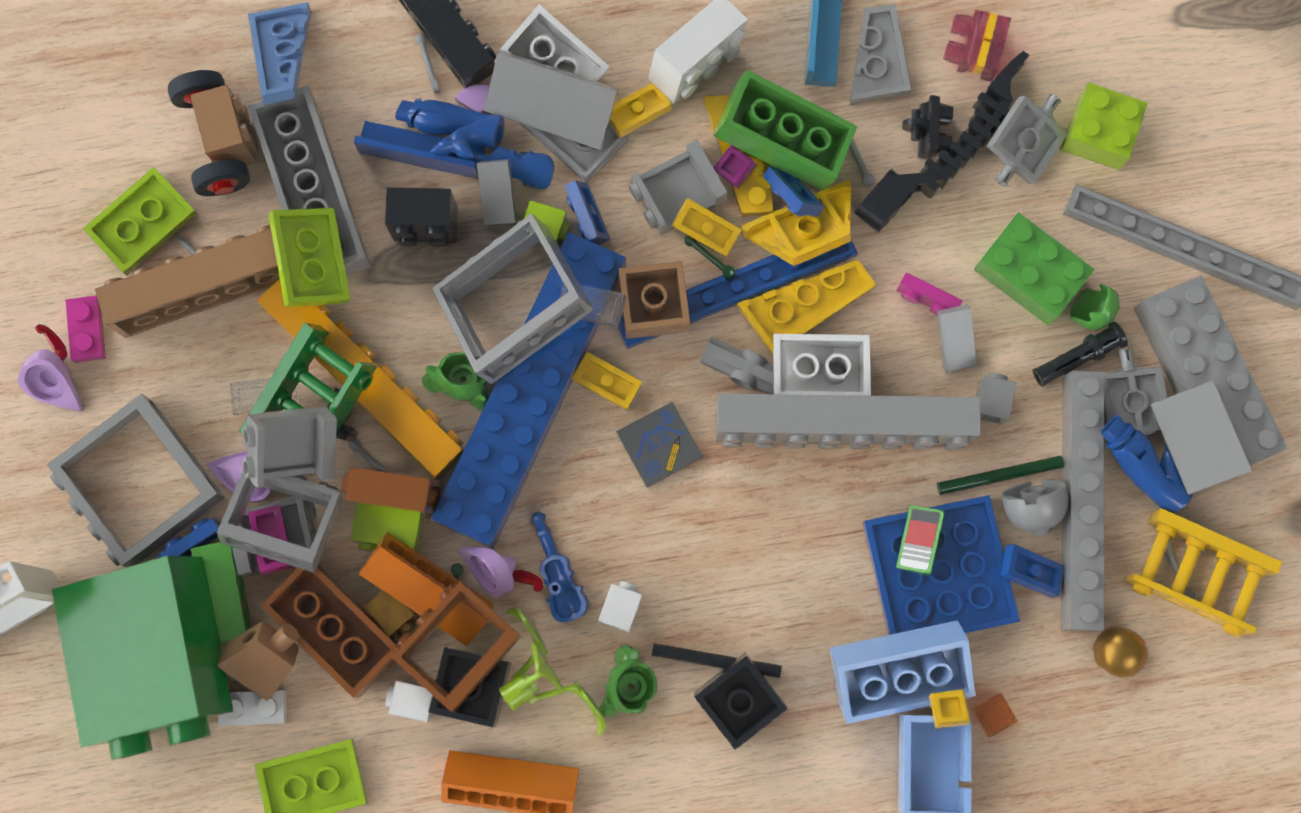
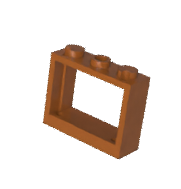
[341,467,443,513]
[391,582,522,712]

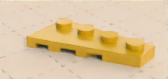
[703,95,773,217]
[737,259,876,356]

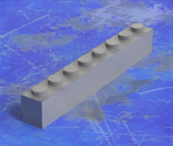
[1061,371,1104,632]

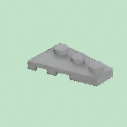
[850,4,911,104]

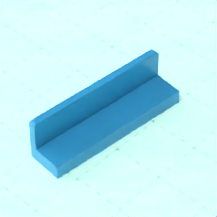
[805,0,842,87]

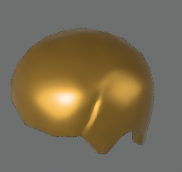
[1093,627,1148,678]

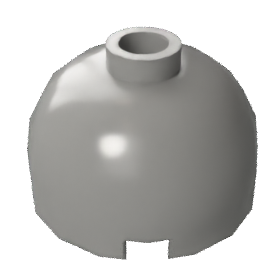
[1002,480,1068,536]

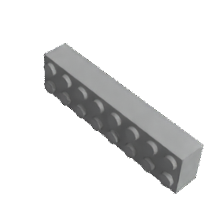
[715,394,981,451]

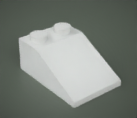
[496,4,610,82]
[773,334,871,396]

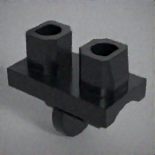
[902,95,953,159]

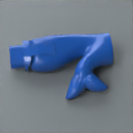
[395,98,505,159]
[1100,415,1193,513]

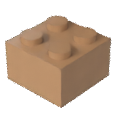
[619,261,690,339]

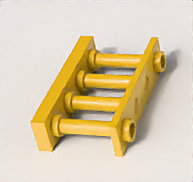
[1124,508,1283,638]

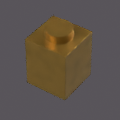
[364,591,419,638]

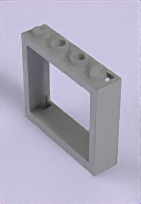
[432,213,594,384]
[47,394,225,567]

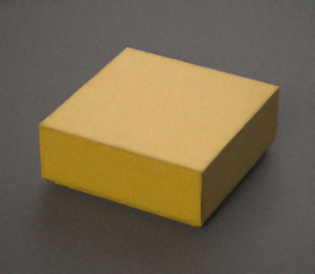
[929,689,970,729]

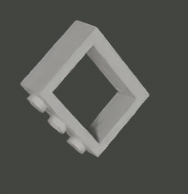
[217,472,343,573]

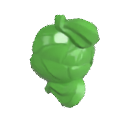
[422,352,489,411]
[599,644,657,717]

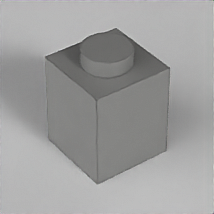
[976,373,1016,424]

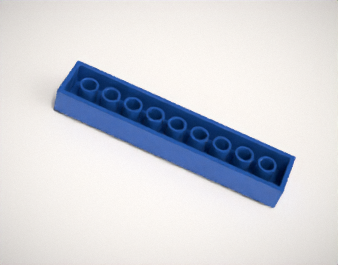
[431,232,626,549]

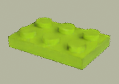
[83,167,198,276]
[268,208,351,307]
[255,739,368,813]

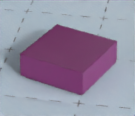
[713,145,757,189]

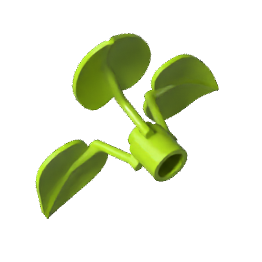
[498,607,607,736]

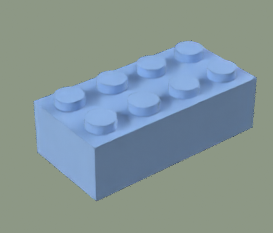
[829,620,976,724]

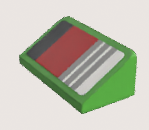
[896,505,945,576]

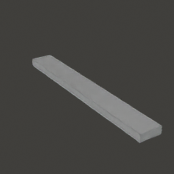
[1063,184,1301,310]

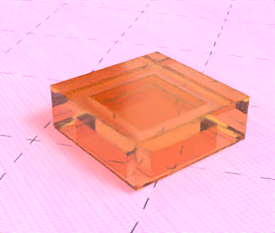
[971,693,1018,738]

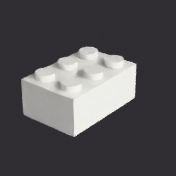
[648,0,748,104]

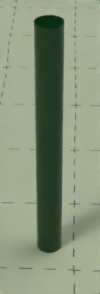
[937,455,1064,495]

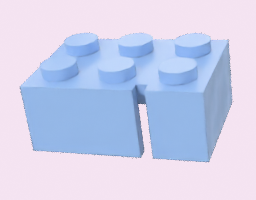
[898,715,971,813]

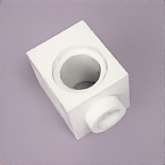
[598,581,642,633]
[385,681,433,722]

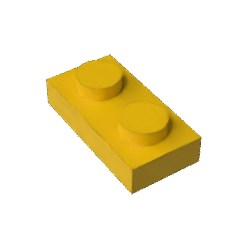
[609,83,672,138]
[671,198,742,257]
[572,352,643,411]

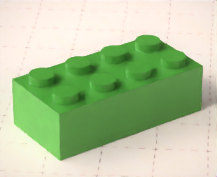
[713,70,857,191]

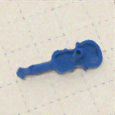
[446,147,554,189]
[531,511,589,622]

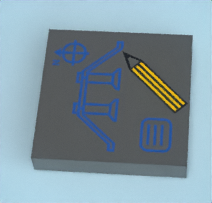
[616,402,703,488]

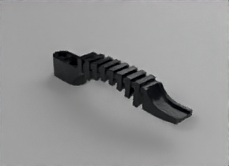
[854,51,1029,233]

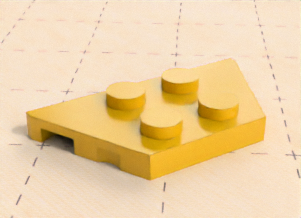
[740,179,851,266]

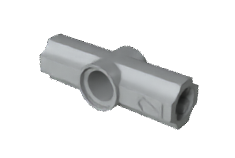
[700,337,774,394]

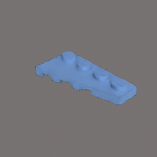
[248,2,311,105]

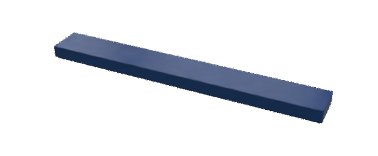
[615,239,858,349]

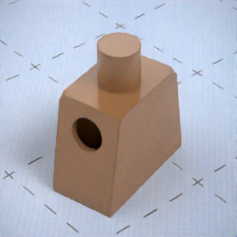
[217,622,299,701]

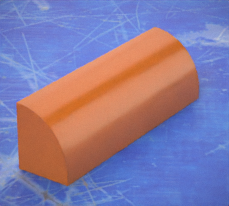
[359,532,494,646]
[441,750,579,813]

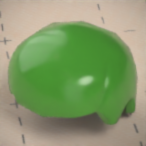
[1070,284,1120,331]

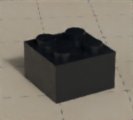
[385,187,458,247]
[428,647,512,727]
[694,652,788,750]

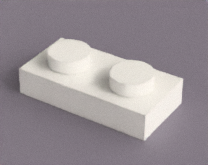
[218,690,287,726]

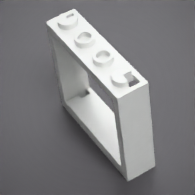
[0,561,60,636]

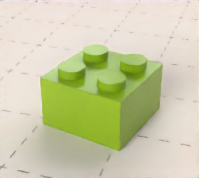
[1061,82,1148,170]

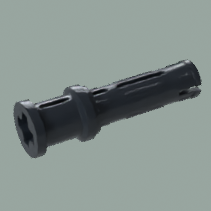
[1032,321,1128,387]

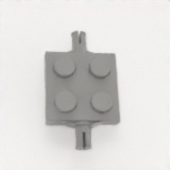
[987,94,1067,186]
[1104,348,1167,438]

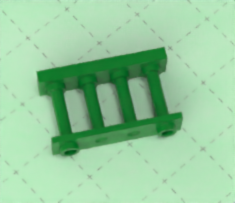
[239,322,377,474]

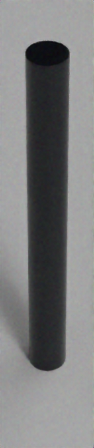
[652,643,782,678]

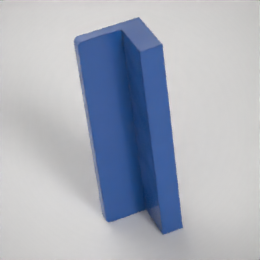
[354,121,486,179]

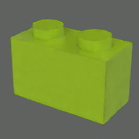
[350,502,425,552]

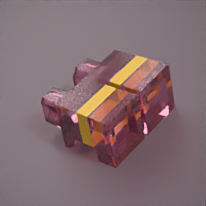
[943,10,1011,82]

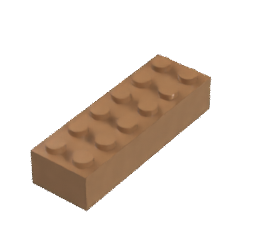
[95,225,280,338]

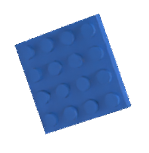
[863,495,1020,635]

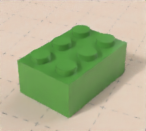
[974,212,1095,326]

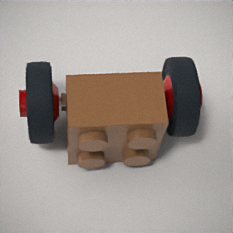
[168,70,259,197]

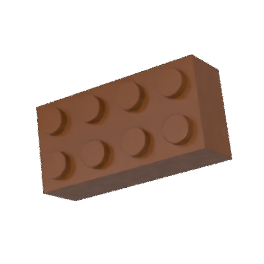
[260,565,398,698]

